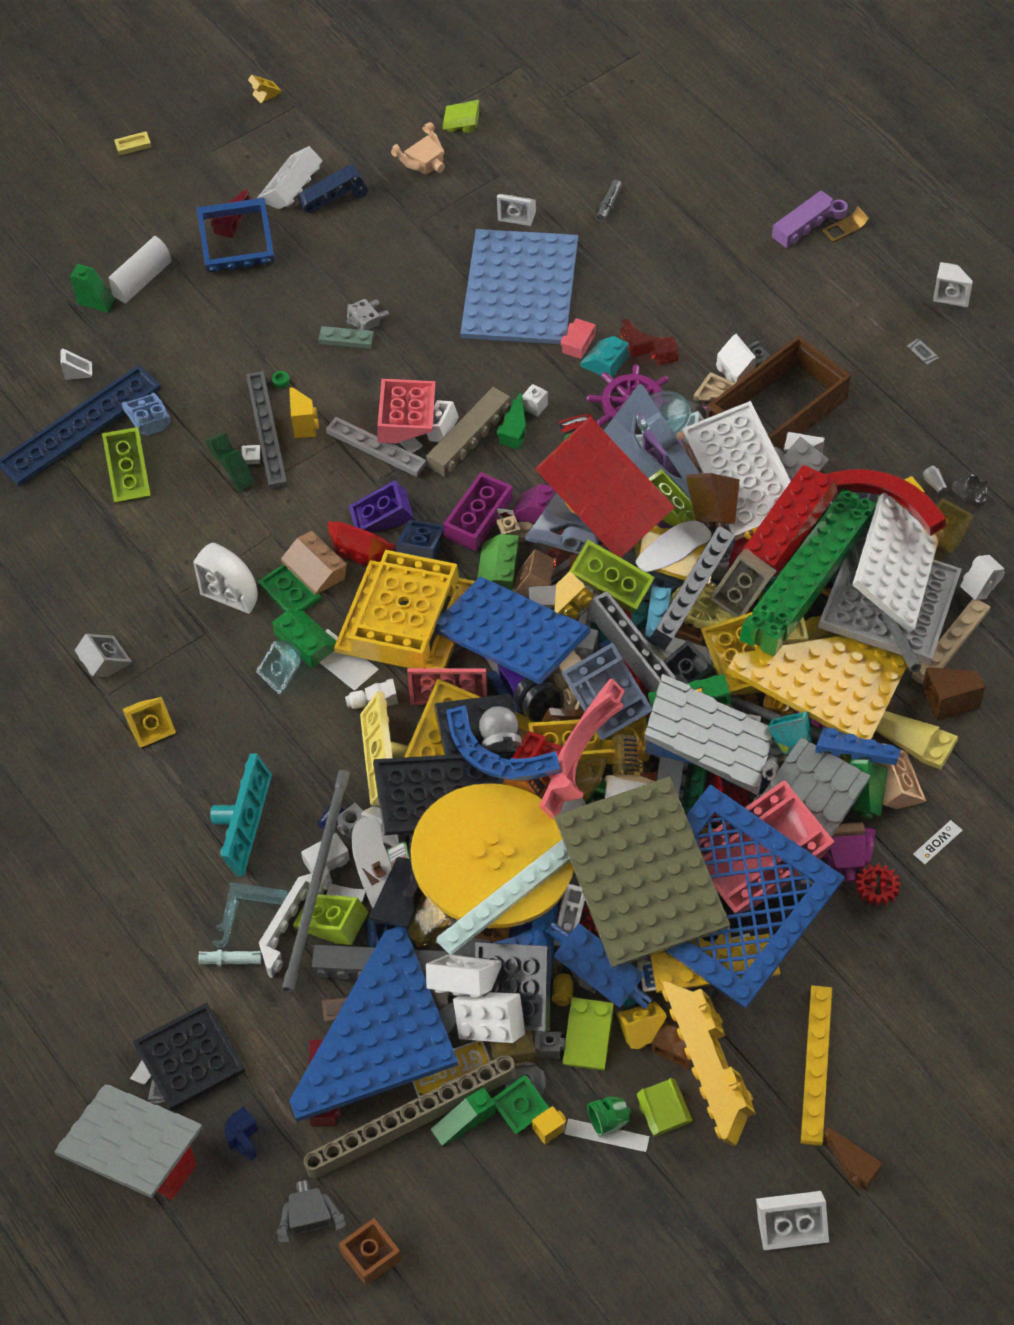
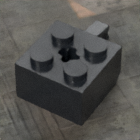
[663,640,717,684]

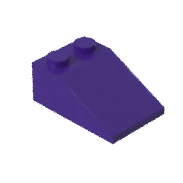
[349,480,414,532]

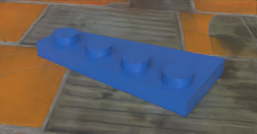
[815,727,901,765]

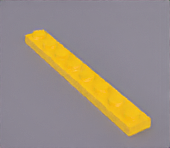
[801,986,832,1146]

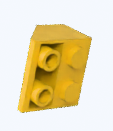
[555,571,595,620]

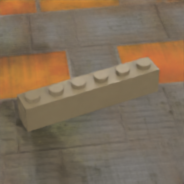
[427,387,511,477]

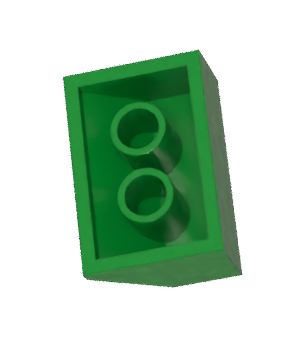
[272,611,337,668]

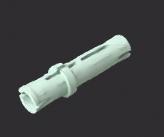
[199,950,261,966]

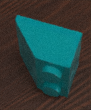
[580,336,629,377]

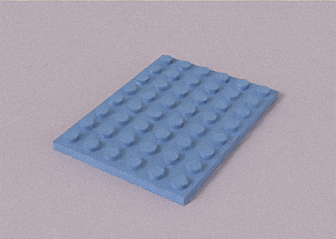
[460,229,578,344]

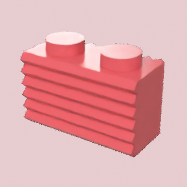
[560,318,596,359]

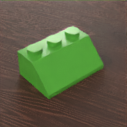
[477,534,519,591]

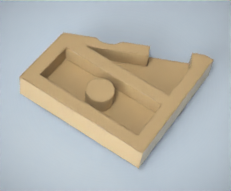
[693,372,735,402]

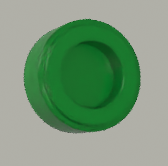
[272,371,290,389]

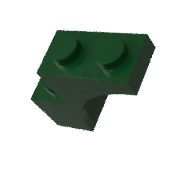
[205,433,255,491]

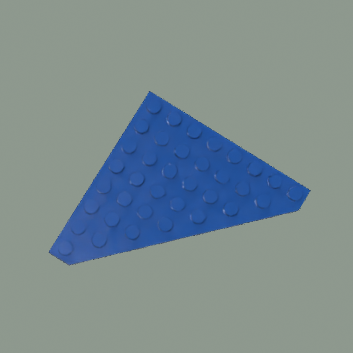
[289,927,458,1122]

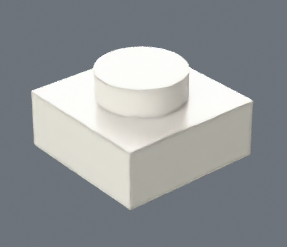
[242,445,261,464]

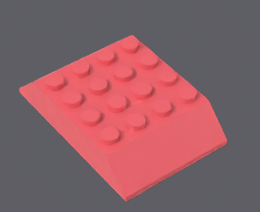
[699,780,835,914]

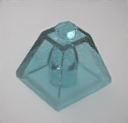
[256,641,301,695]

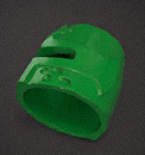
[587,1097,631,1137]

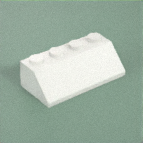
[257,146,323,209]

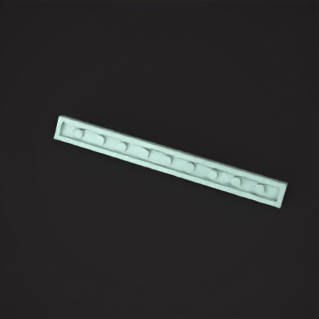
[437,840,570,955]

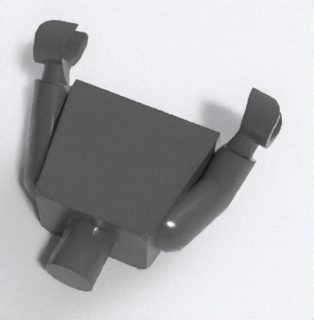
[277,1180,346,1242]

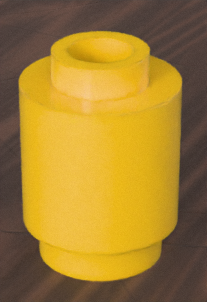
[552,973,574,1006]

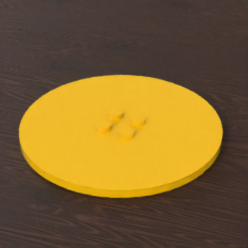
[411,784,574,928]

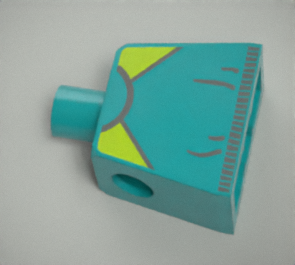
[768,711,813,754]

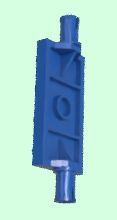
[545,922,653,1009]

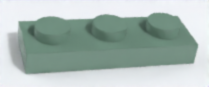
[318,326,374,349]

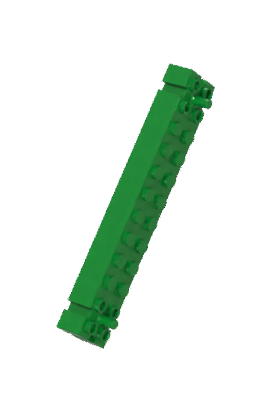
[740,489,877,656]

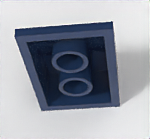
[396,520,444,560]

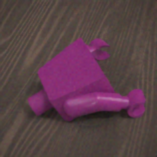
[823,828,875,883]

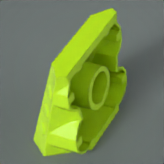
[443,100,479,133]
[637,1078,693,1137]

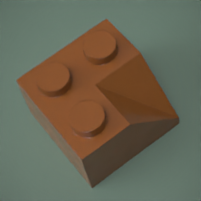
[339,1218,402,1286]

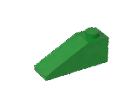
[431,1087,496,1147]

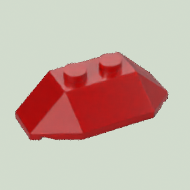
[327,521,396,566]

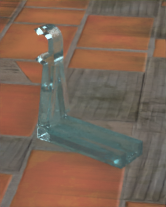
[212,882,288,948]

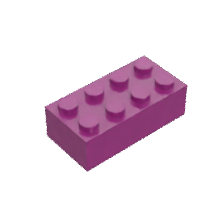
[443,472,513,551]

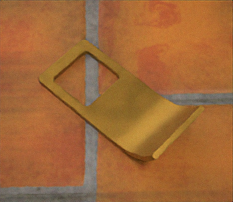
[823,206,869,242]

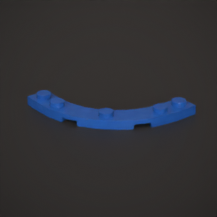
[446,705,561,780]

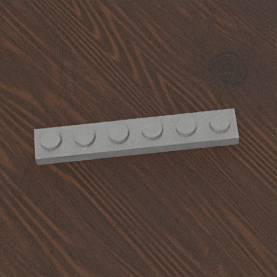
[326,417,427,477]

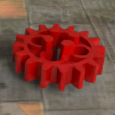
[855,863,901,907]

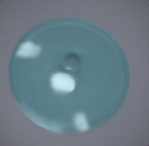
[636,391,691,436]

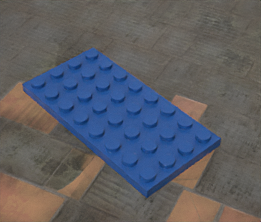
[433,576,591,684]

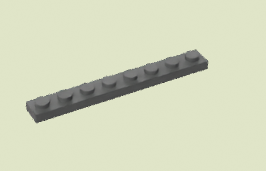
[246,371,287,489]

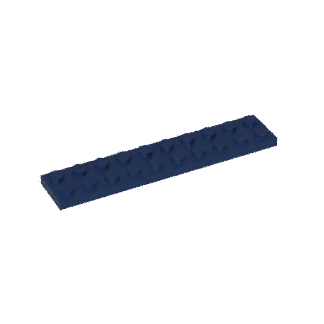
[0,365,161,487]

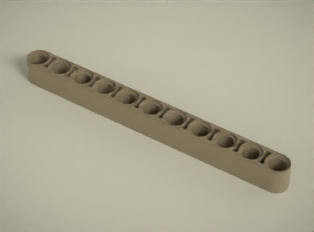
[304,1055,516,1179]

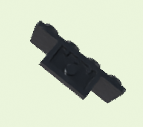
[369,857,424,928]

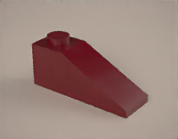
[211,189,250,238]

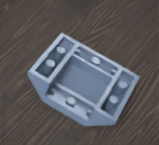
[562,642,652,741]

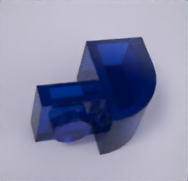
[224,1106,258,1160]

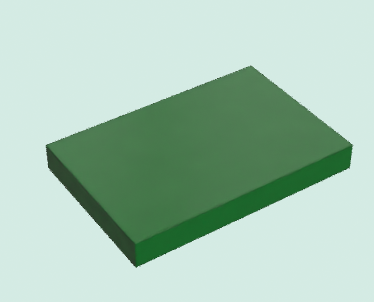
[258,564,322,612]

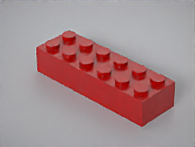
[742,465,837,577]

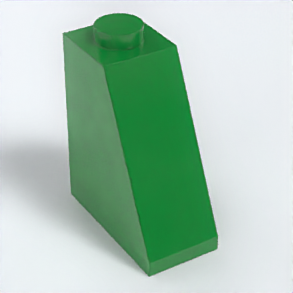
[70,264,115,313]
[850,759,888,819]

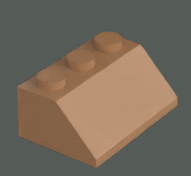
[281,531,347,595]

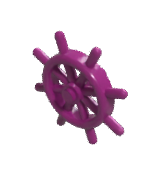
[586,364,672,428]

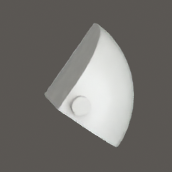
[193,543,258,614]

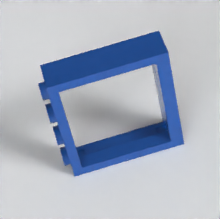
[196,198,275,272]

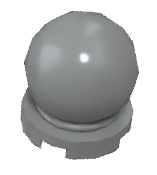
[479,706,522,752]

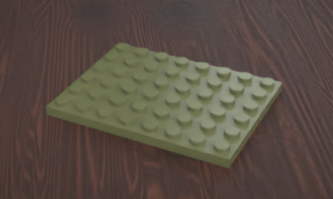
[554,776,730,968]

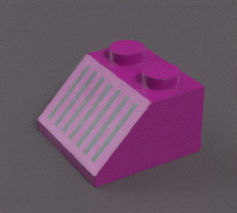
[513,484,557,524]

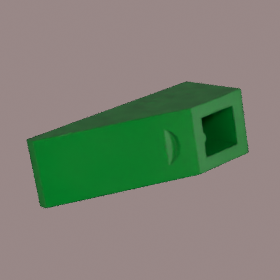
[497,393,526,450]

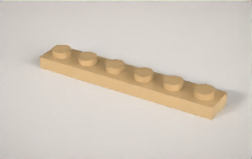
[911,599,990,685]

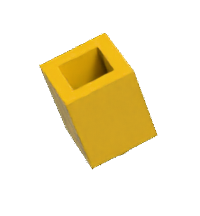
[532,1106,566,1144]

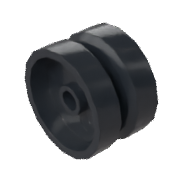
[513,678,564,723]

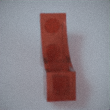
[620,319,679,366]

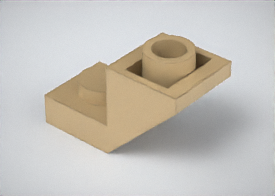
[497,515,534,542]

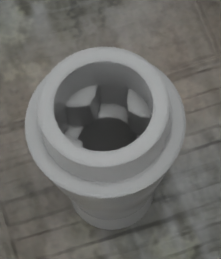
[923,466,947,494]

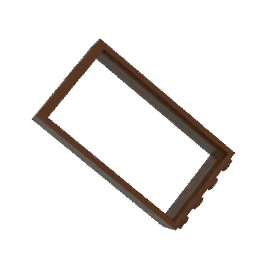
[706,335,851,450]

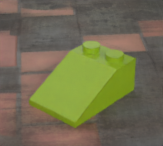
[293,894,369,945]
[563,997,614,1071]

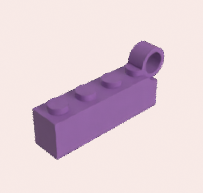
[772,190,847,248]

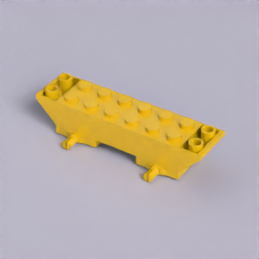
[662,981,756,1147]

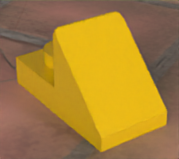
[248,75,282,103]

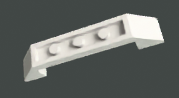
[259,869,332,978]

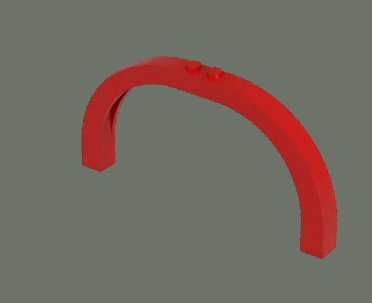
[728,469,946,614]

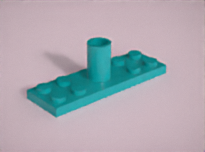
[210,753,272,877]

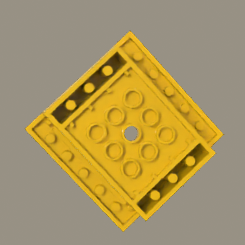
[334,550,475,668]

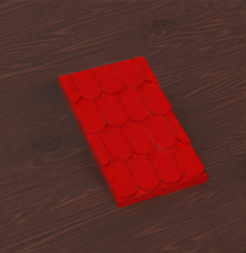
[535,416,675,558]

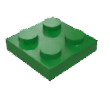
[492,1075,549,1135]

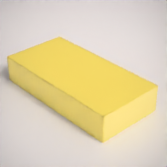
[114,132,151,156]

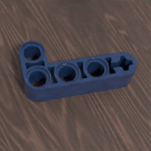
[298,165,368,213]

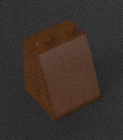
[686,473,740,528]
[922,667,986,720]

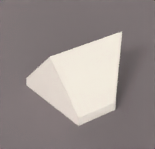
[61,349,92,380]

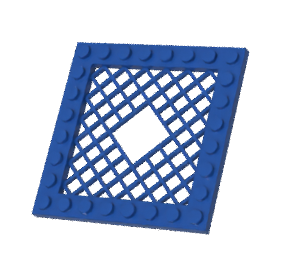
[664,784,845,1009]

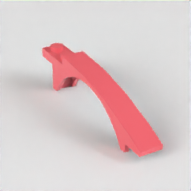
[539,679,625,819]

